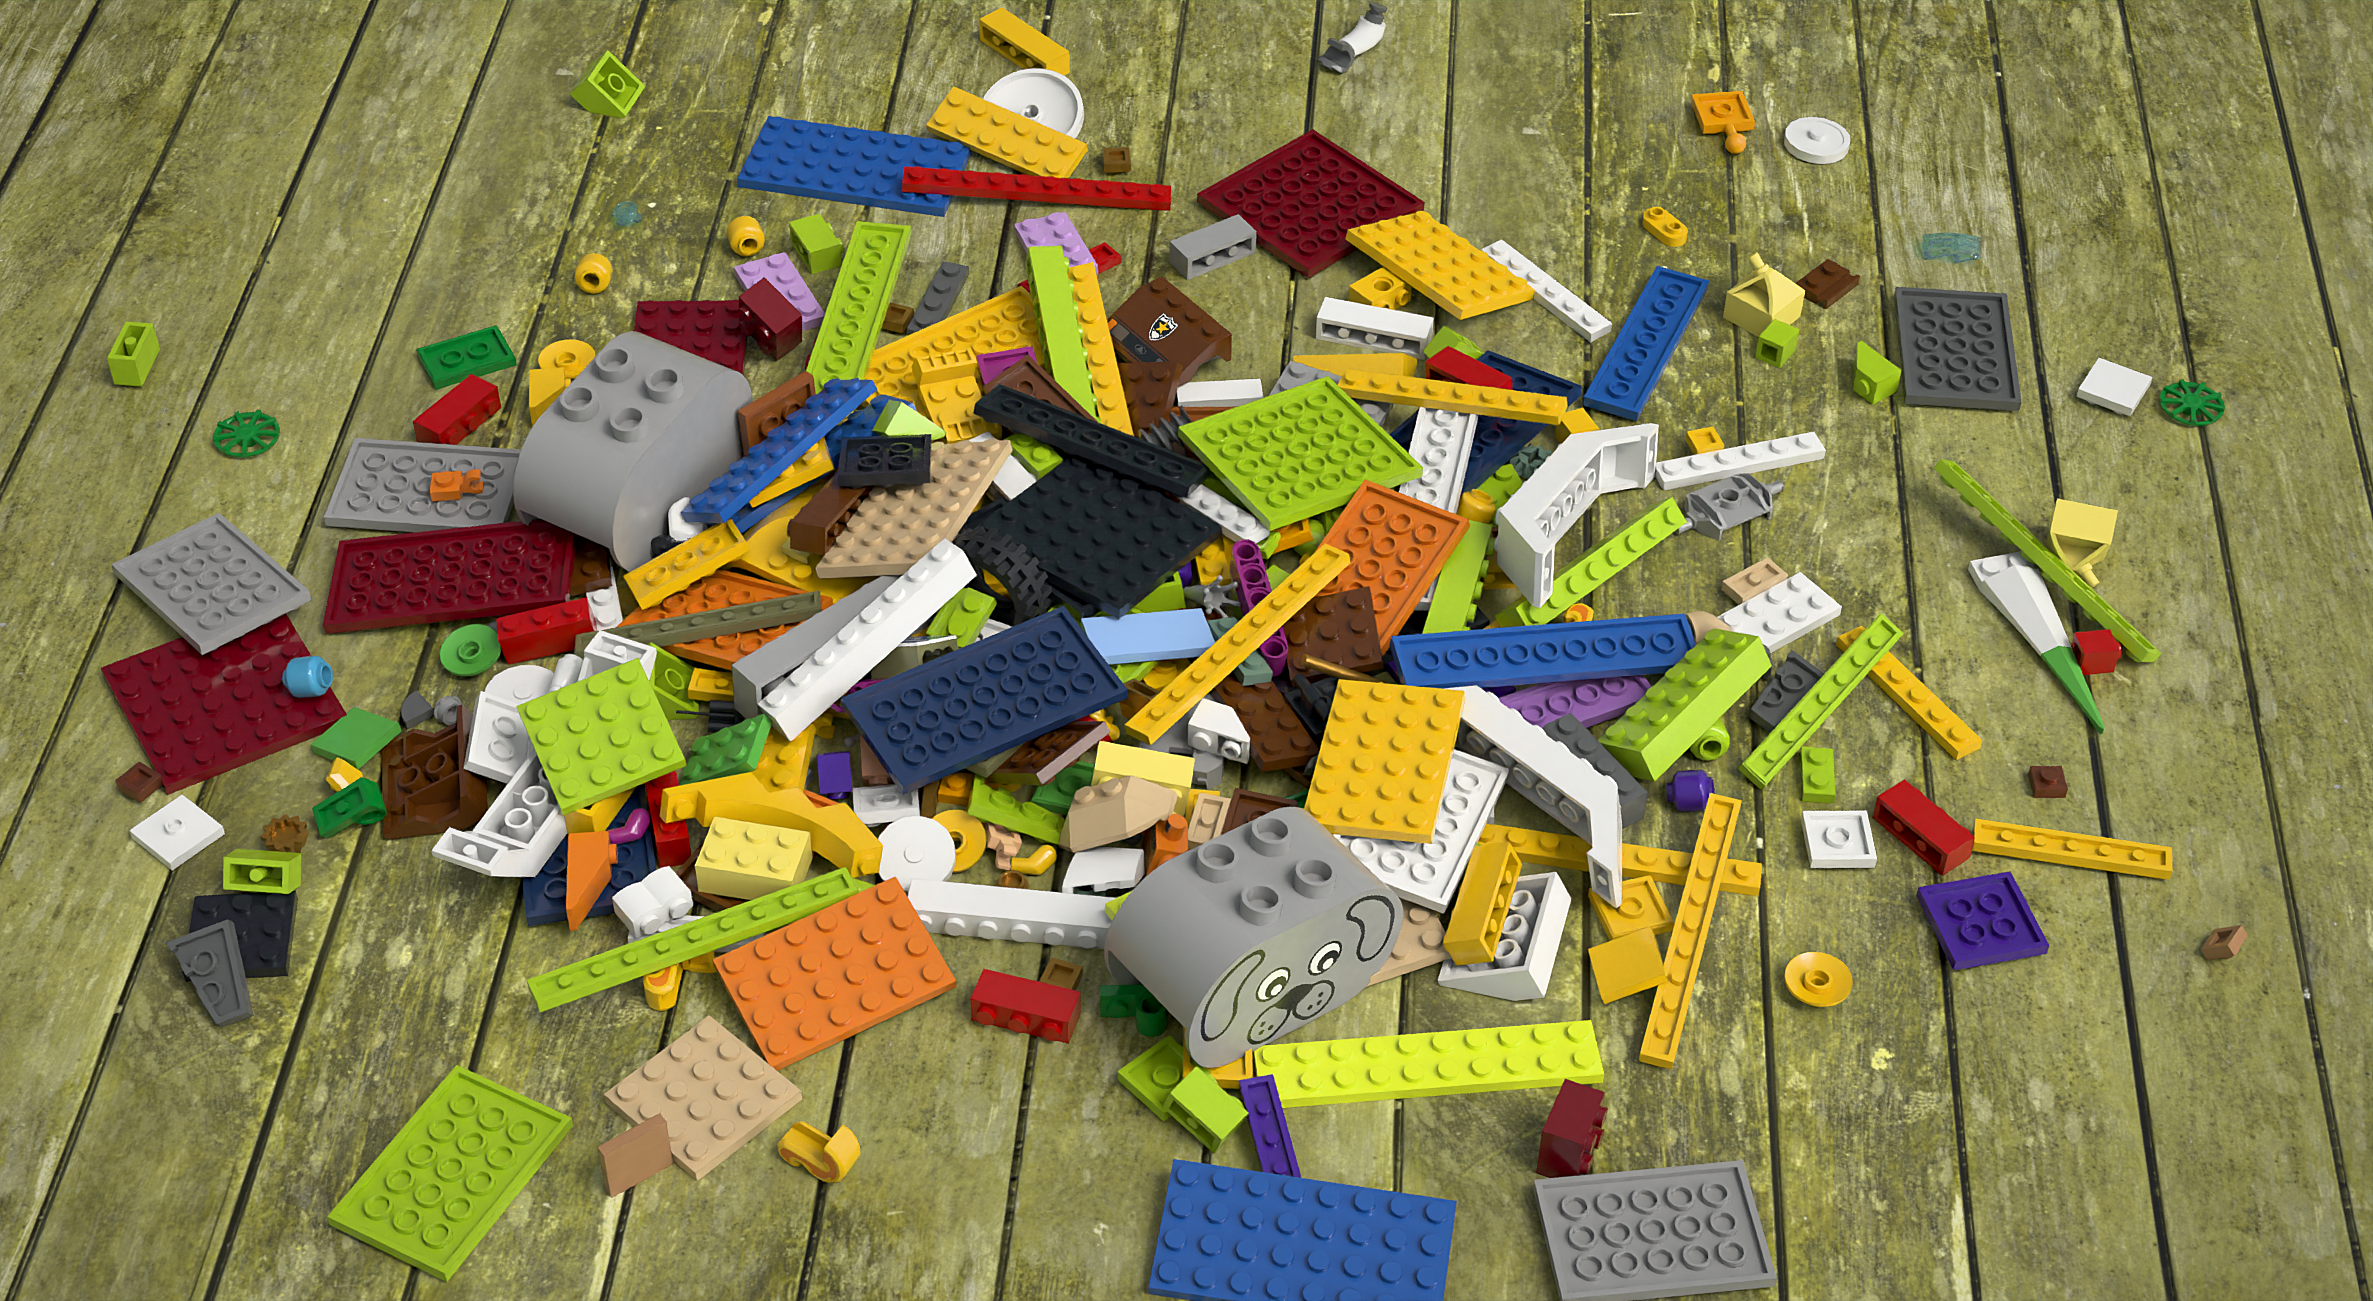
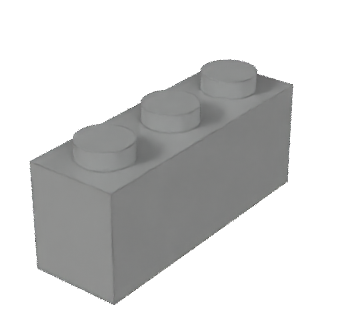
[1170,214,1257,280]

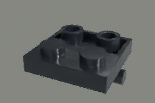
[1284,673,1339,743]

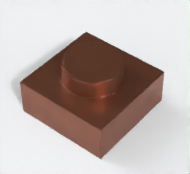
[115,761,163,803]
[2028,766,2068,798]

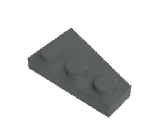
[1749,649,1824,733]
[166,919,254,1027]

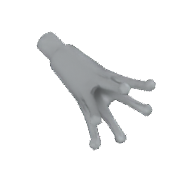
[1183,575,1241,618]

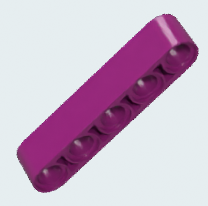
[1230,539,1288,677]

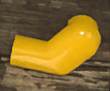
[1011,845,1057,875]

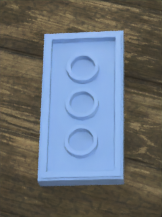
[1080,608,1215,665]

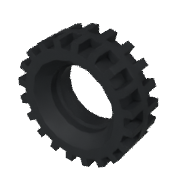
[952,526,1052,627]

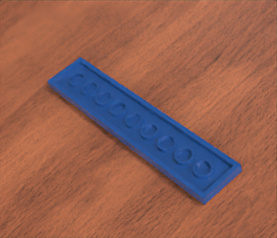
[1389,614,1696,689]

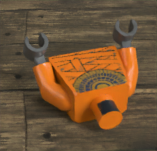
[1119,814,1188,895]

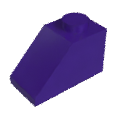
[817,751,852,799]

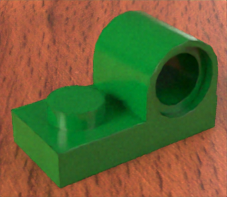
[312,777,387,838]
[1100,985,1168,1037]

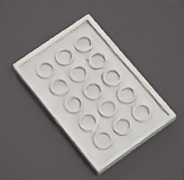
[1333,749,1510,914]

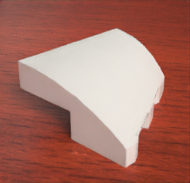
[1062,846,1145,894]

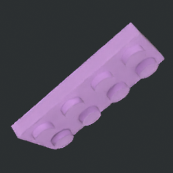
[1014,212,1098,275]
[734,252,825,331]

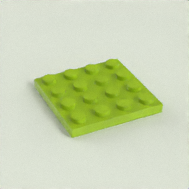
[516,658,687,816]

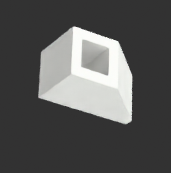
[1188,698,1250,764]

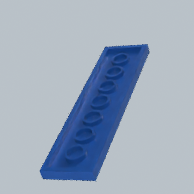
[1583,266,1709,421]
[681,378,877,523]
[706,394,917,533]

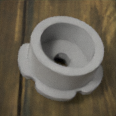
[433,696,461,725]

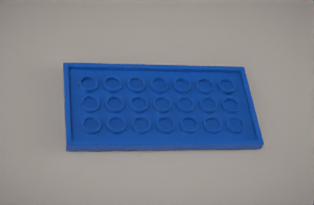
[737,116,971,217]
[1148,1159,1457,1301]

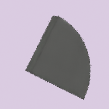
[401,690,434,730]

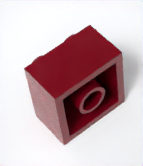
[738,277,802,361]
[1536,1079,1608,1178]

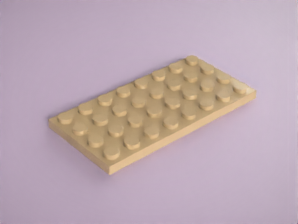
[815,438,1012,579]

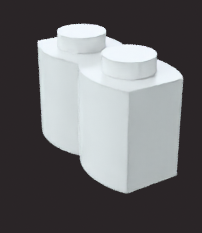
[612,866,693,938]

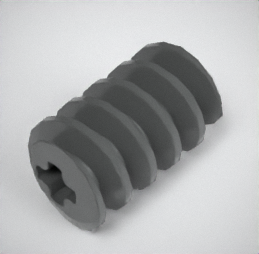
[1132,405,1192,452]

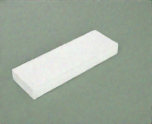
[1176,379,1264,407]

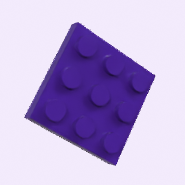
[1916,871,2049,970]

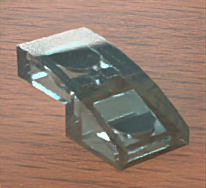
[1922,233,1982,263]

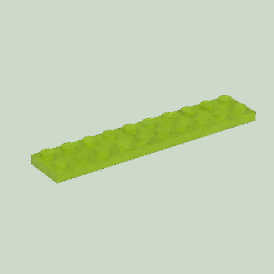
[806,221,911,411]

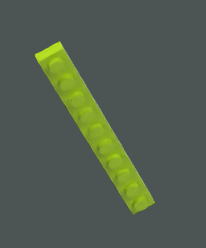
[1934,459,2162,663]
[527,867,859,1013]

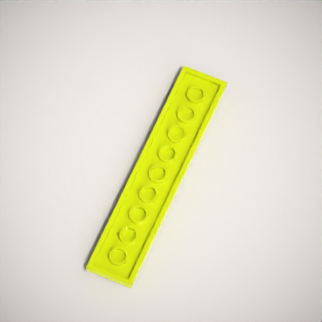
[1253,1020,1604,1108]

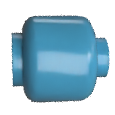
[282,656,333,698]

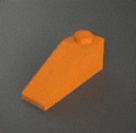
[566,831,618,931]

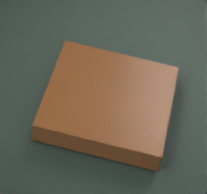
[597,1113,673,1198]

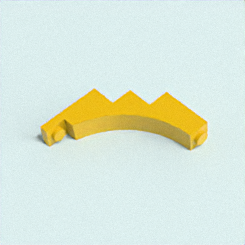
[660,772,883,878]

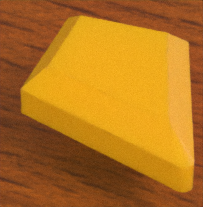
[326,757,364,792]

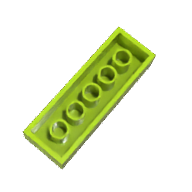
[1598,628,1772,782]

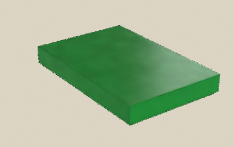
[416,325,517,390]

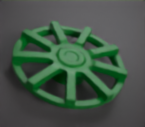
[2159,379,2225,426]
[213,410,280,458]

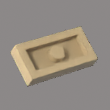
[1721,557,1788,605]
[1188,793,1231,850]

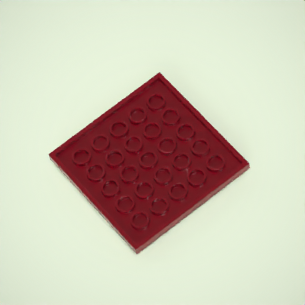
[1197,129,1425,278]
[101,613,347,795]

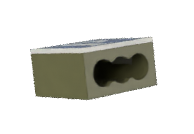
[871,635,958,679]

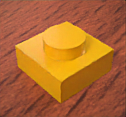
[1685,426,1724,455]

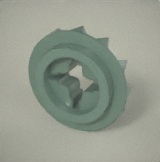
[1509,443,1552,479]

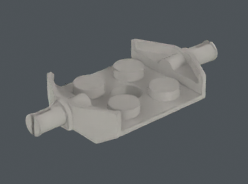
[1674,473,1784,541]

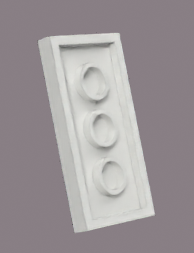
[1717,572,1842,653]

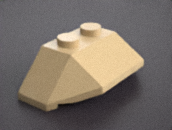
[1059,775,1178,853]

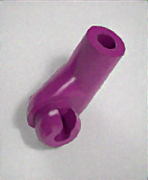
[608,808,650,845]

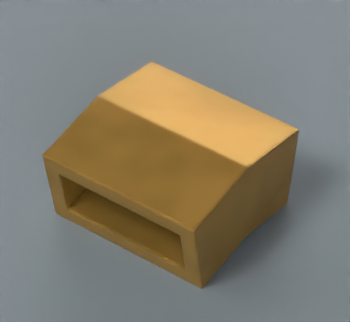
[1119,678,1160,720]

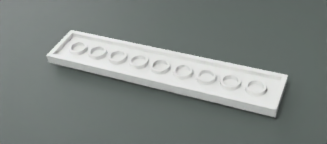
[1399,407,1479,611]

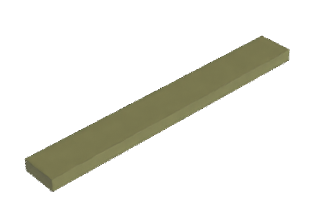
[574,591,822,660]

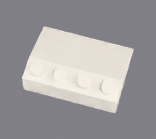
[1438,872,1571,1001]

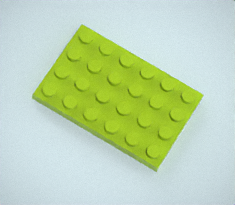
[327,1065,573,1282]

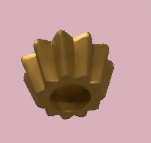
[260,814,309,853]

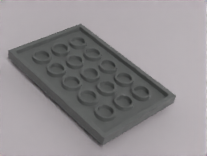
[1894,287,2021,411]

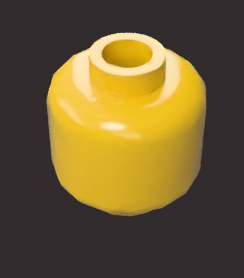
[726,216,765,257]
[574,253,613,294]
[1456,489,1496,524]

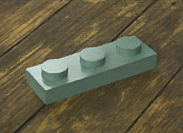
[1207,617,1273,686]

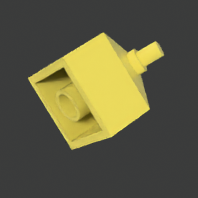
[1723,252,1805,337]
[2045,499,2118,588]

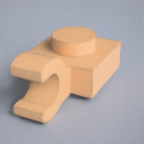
[983,822,1022,870]

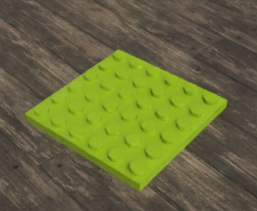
[1178,376,1423,531]

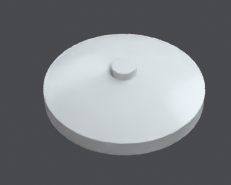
[983,68,1084,138]

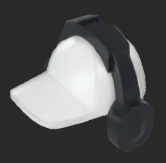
[651,497,711,556]

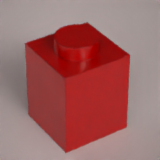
[2071,629,2121,675]

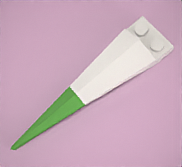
[1968,551,2105,734]

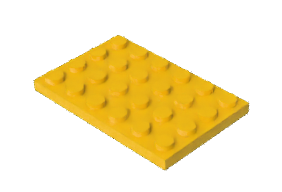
[1345,211,1535,320]
[1304,679,1465,844]

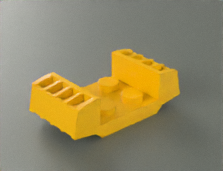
[911,348,1003,444]

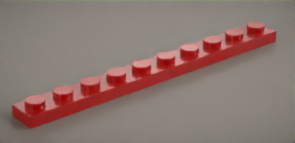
[902,166,1171,211]

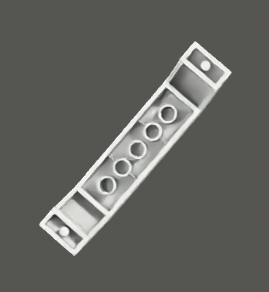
[1494,423,1659,608]
[431,630,657,877]
[1445,685,1622,908]

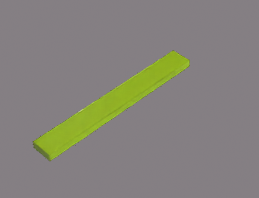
[1738,613,1904,790]

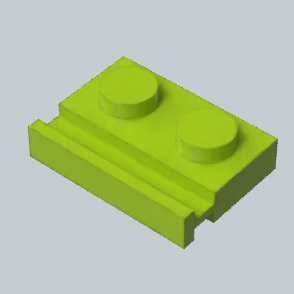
[926,587,997,649]

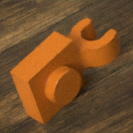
[430,469,484,502]

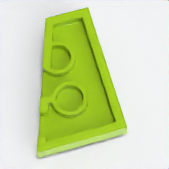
[967,773,1065,845]

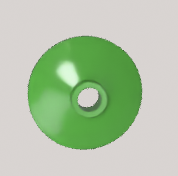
[440,624,501,676]

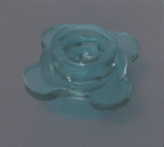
[612,201,643,226]

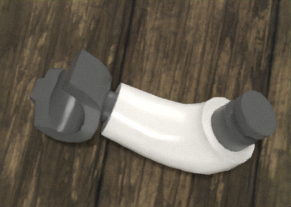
[1317,2,1387,74]

